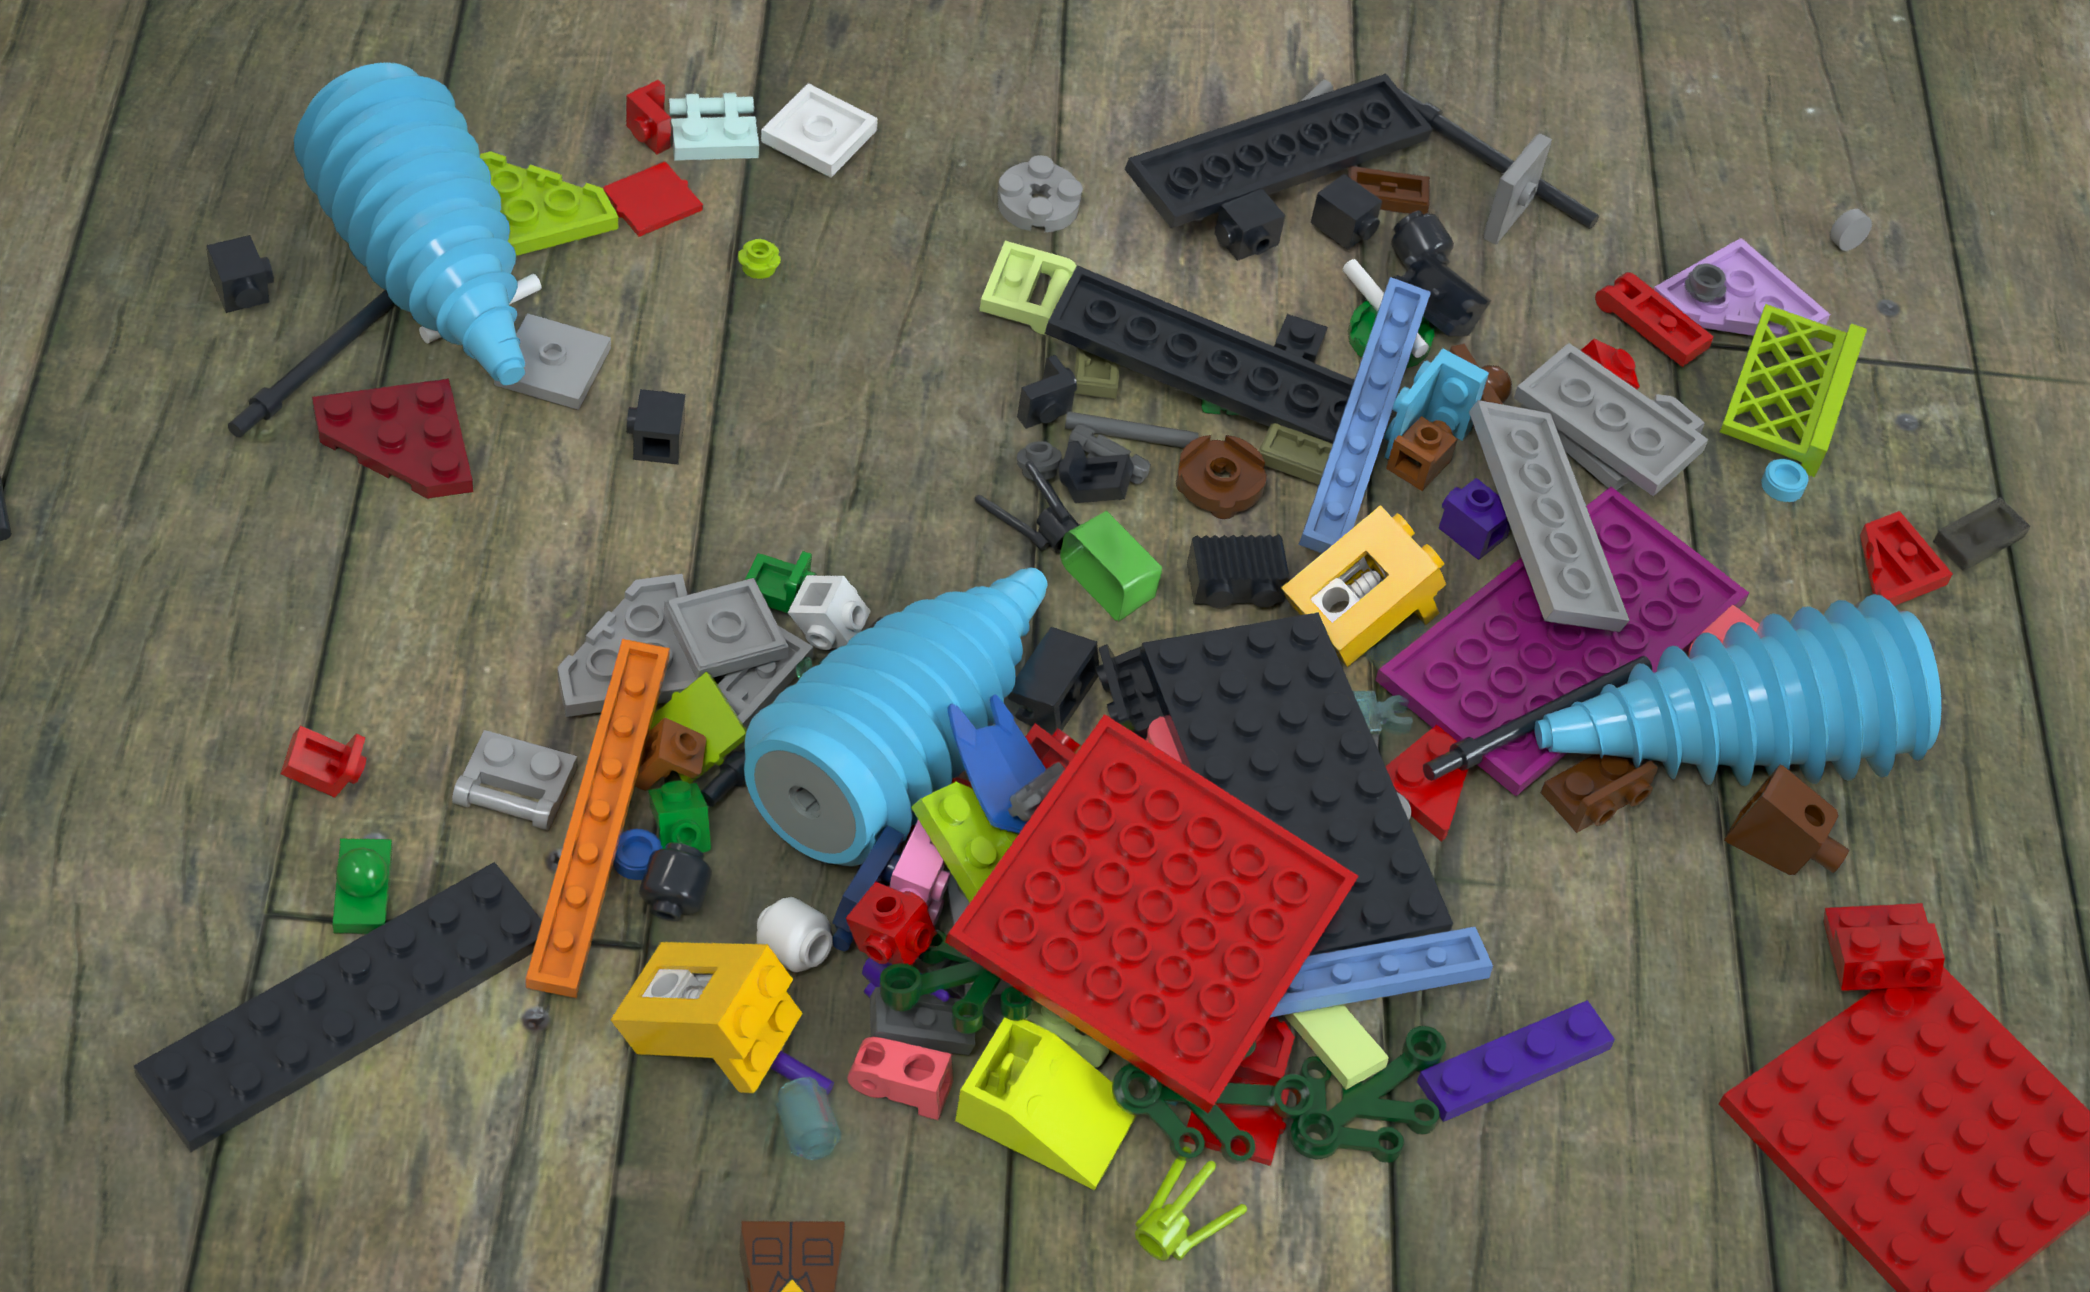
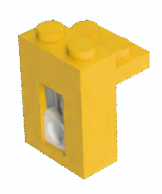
[1281,505,1447,667]
[610,942,803,1093]

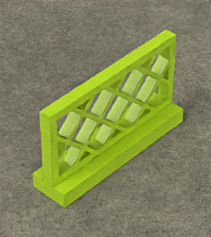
[1720,304,1867,478]

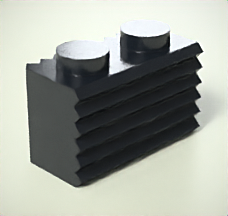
[1187,534,1290,608]

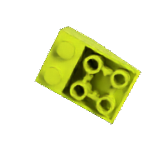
[955,1017,1137,1190]

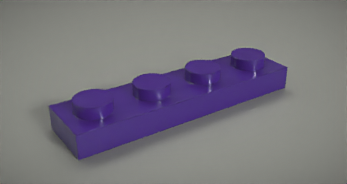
[1417,1000,1615,1122]

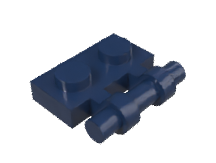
[832,825,904,951]

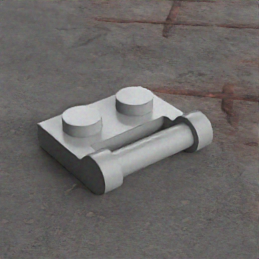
[452,730,577,830]

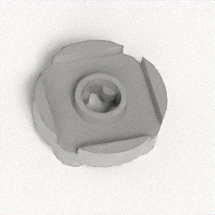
[997,155,1083,232]

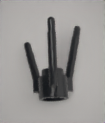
[974,461,1080,553]

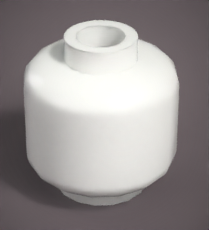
[757,897,832,972]

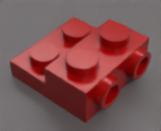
[1823,903,1945,991]

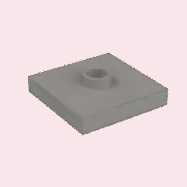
[1483,133,1552,245]
[494,313,611,410]
[664,578,789,679]

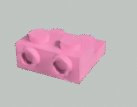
[889,820,951,926]

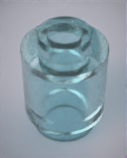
[776,1077,841,1160]

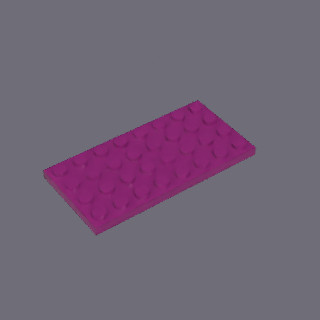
[1375,487,1749,796]

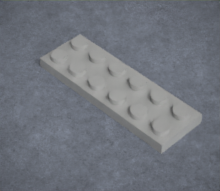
[1469,400,1630,632]

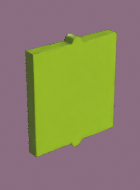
[650,672,747,784]

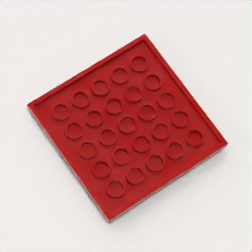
[945,714,1359,1113]
[1719,967,2090,1292]

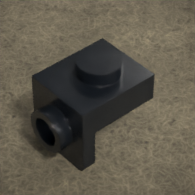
[1017,354,1077,429]
[1059,441,1134,503]

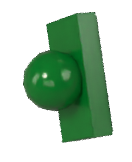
[332,838,392,934]

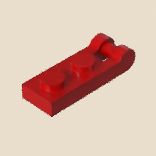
[1595,272,1714,367]

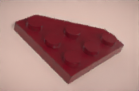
[312,378,473,499]

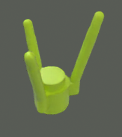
[1134,1146,1247,1261]

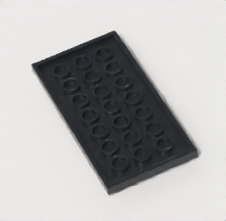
[1140,612,1453,956]

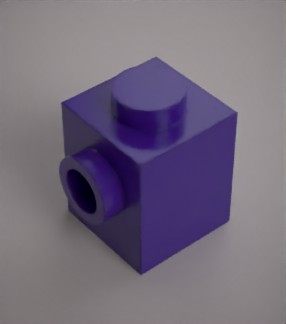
[1439,478,1511,560]

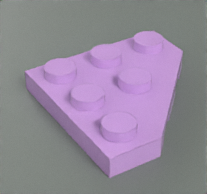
[1654,238,1830,338]

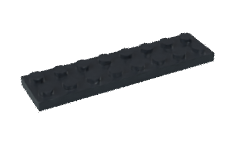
[1124,73,1433,228]
[1044,265,1397,444]
[134,862,542,1152]

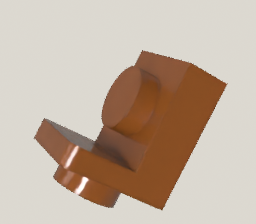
[635,717,706,791]

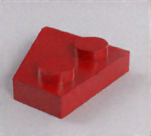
[1860,511,1953,606]
[1385,725,1468,842]

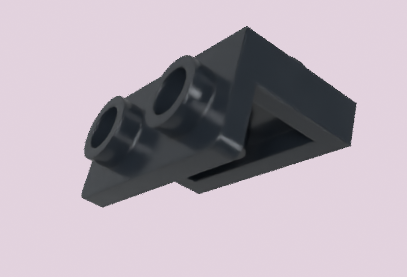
[1096,639,1164,740]

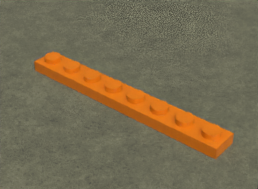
[526,639,670,998]

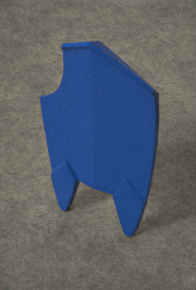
[947,694,1046,834]

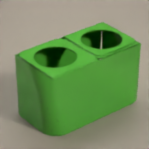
[1060,511,1162,622]

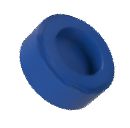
[613,829,662,880]

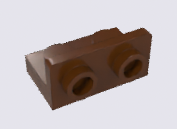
[1540,754,1658,833]

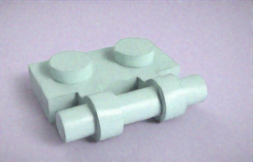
[669,93,759,160]

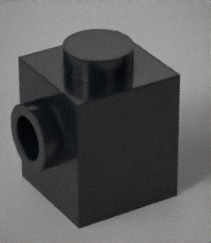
[1310,174,1382,250]
[1214,189,1286,261]
[206,235,274,313]
[626,389,686,465]

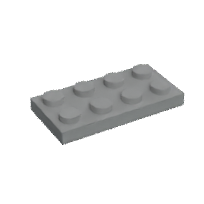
[1514,343,1708,496]

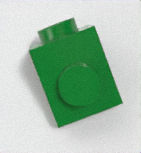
[745,551,817,613]
[648,781,711,853]

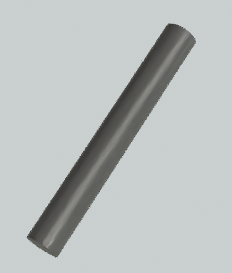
[1065,411,1199,448]

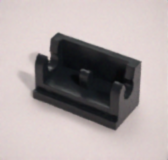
[1392,252,1491,336]
[1008,627,1099,735]

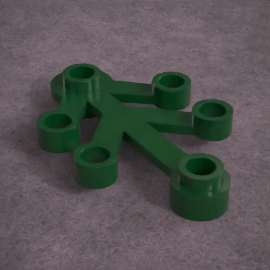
[880,930,1032,1034]
[1290,1026,1446,1163]
[1112,1040,1314,1164]

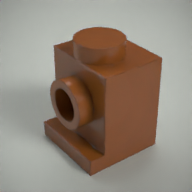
[1386,416,1458,491]

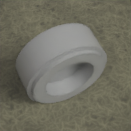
[1830,209,1872,251]

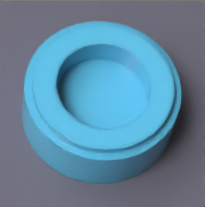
[1761,459,1808,502]

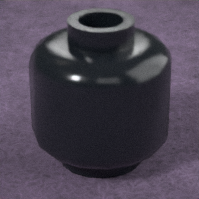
[1391,211,1454,270]
[639,843,712,922]

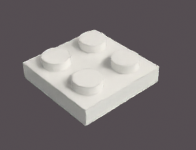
[761,83,878,177]

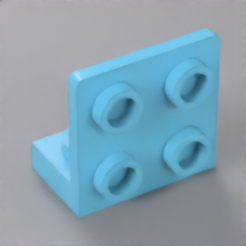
[1384,349,1489,459]

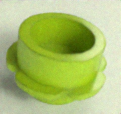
[738,239,781,279]

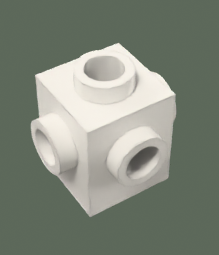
[788,575,871,650]

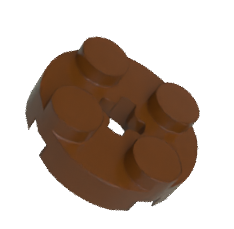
[1175,435,1267,519]

